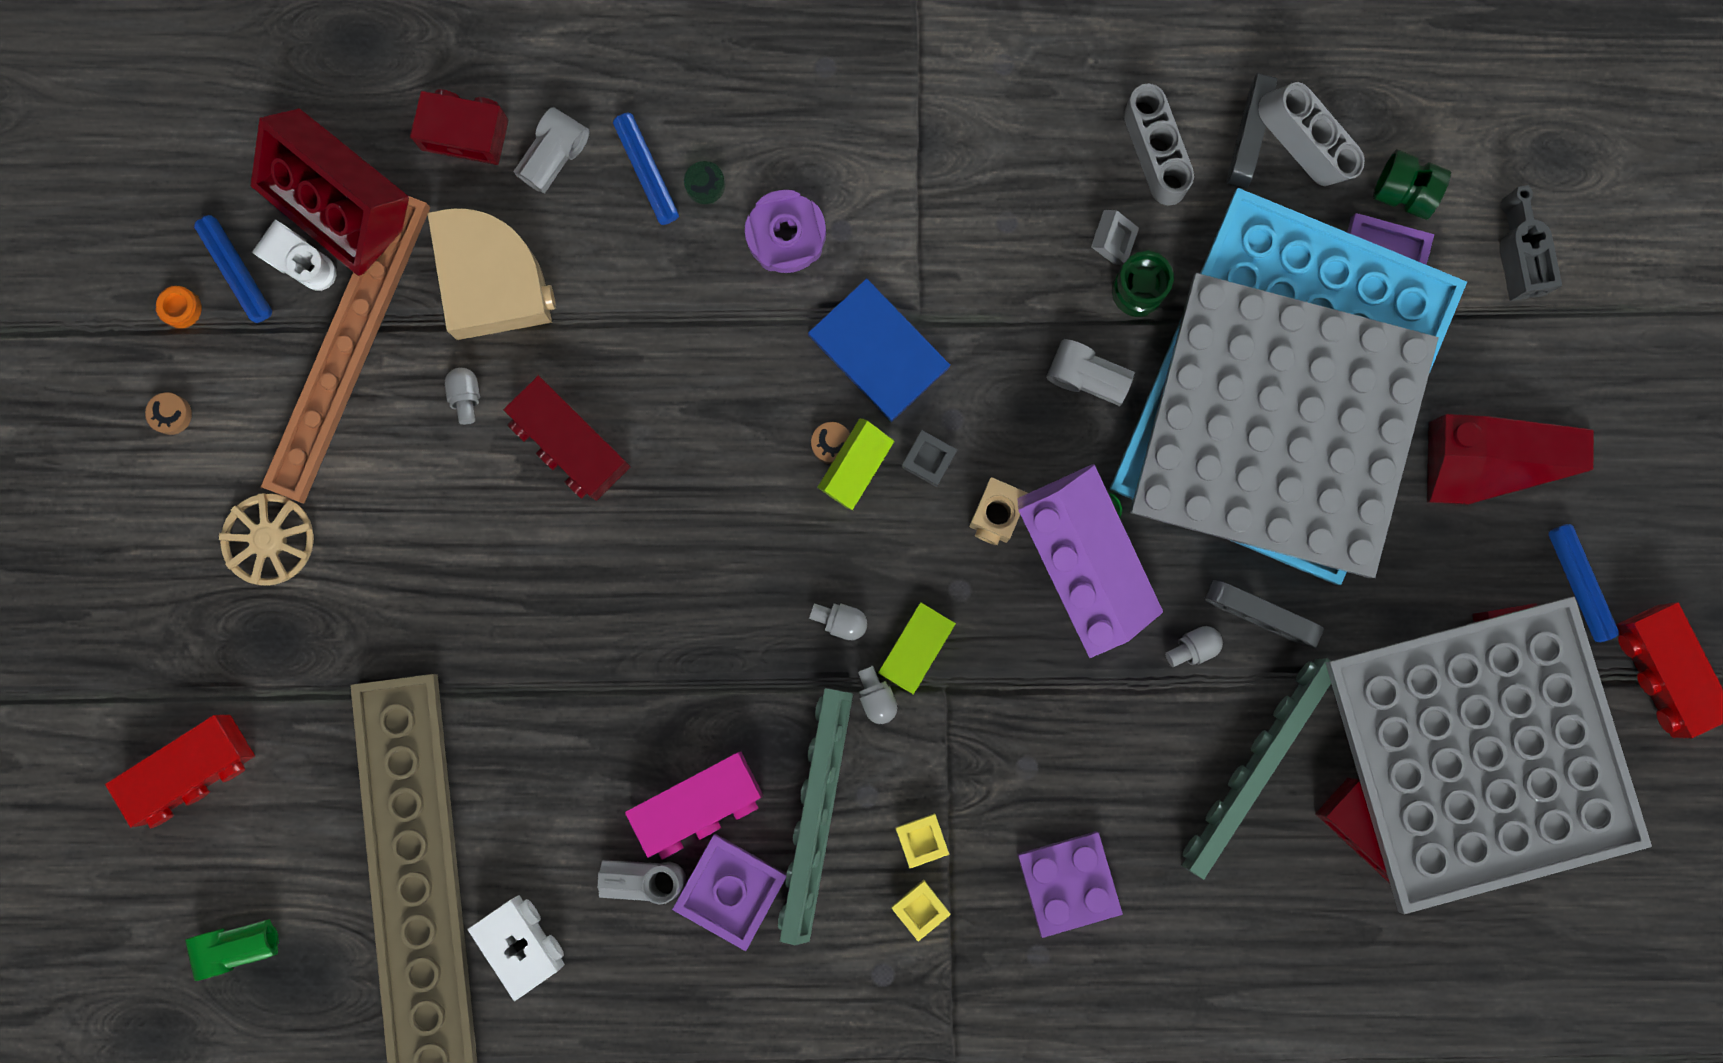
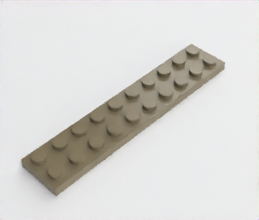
[350,674,478,1063]

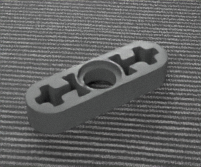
[1227,73,1277,189]
[1205,580,1324,649]

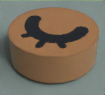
[145,392,192,435]
[811,422,850,464]

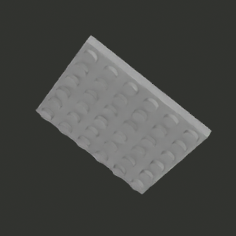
[1130,273,1439,578]
[1325,597,1652,914]

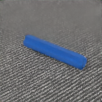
[613,112,679,225]
[194,215,272,323]
[1549,524,1619,642]

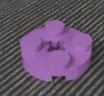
[745,190,826,273]

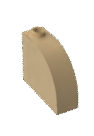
[427,209,556,340]

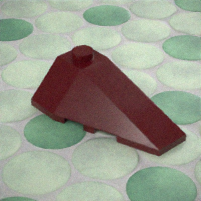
[1427,414,1594,505]

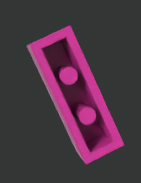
[625,751,764,859]

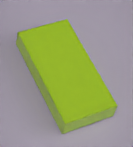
[817,418,895,510]
[878,602,956,695]

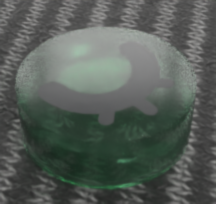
[684,161,725,204]

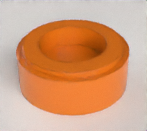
[156,286,202,328]

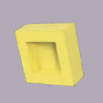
[895,813,949,868]
[891,880,951,941]

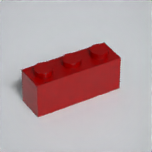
[1616,602,1723,738]
[105,715,255,829]

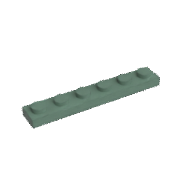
[1181,658,1331,880]
[778,688,853,945]

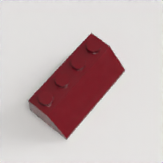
[250,108,409,276]

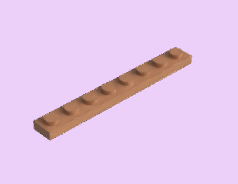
[261,196,431,504]

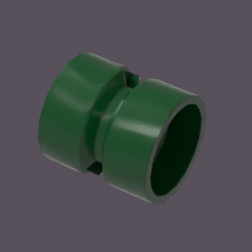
[1373,149,1451,220]
[1112,251,1174,317]

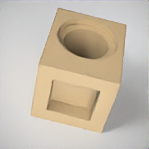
[969,477,1028,545]

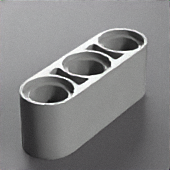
[1258,82,1365,186]
[1124,83,1194,206]

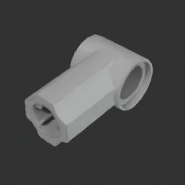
[513,107,590,194]
[1046,339,1135,406]
[597,860,687,905]

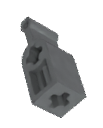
[1500,185,1562,301]

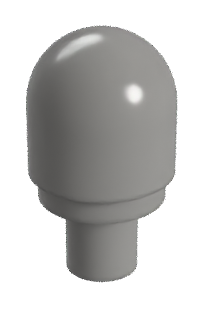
[445,367,480,425]
[809,603,867,640]
[1165,626,1223,667]
[858,666,897,724]

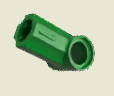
[185,919,279,981]

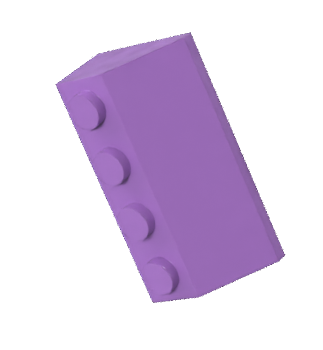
[1017,464,1163,658]

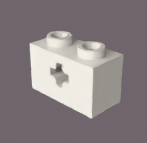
[467,895,565,1001]

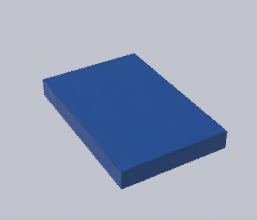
[808,278,950,422]

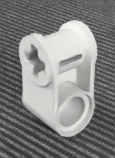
[252,219,337,291]

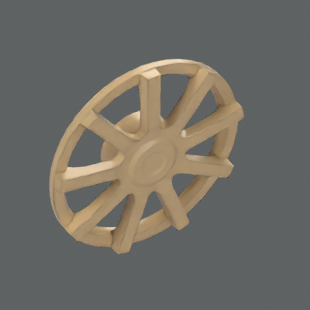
[219,493,314,586]

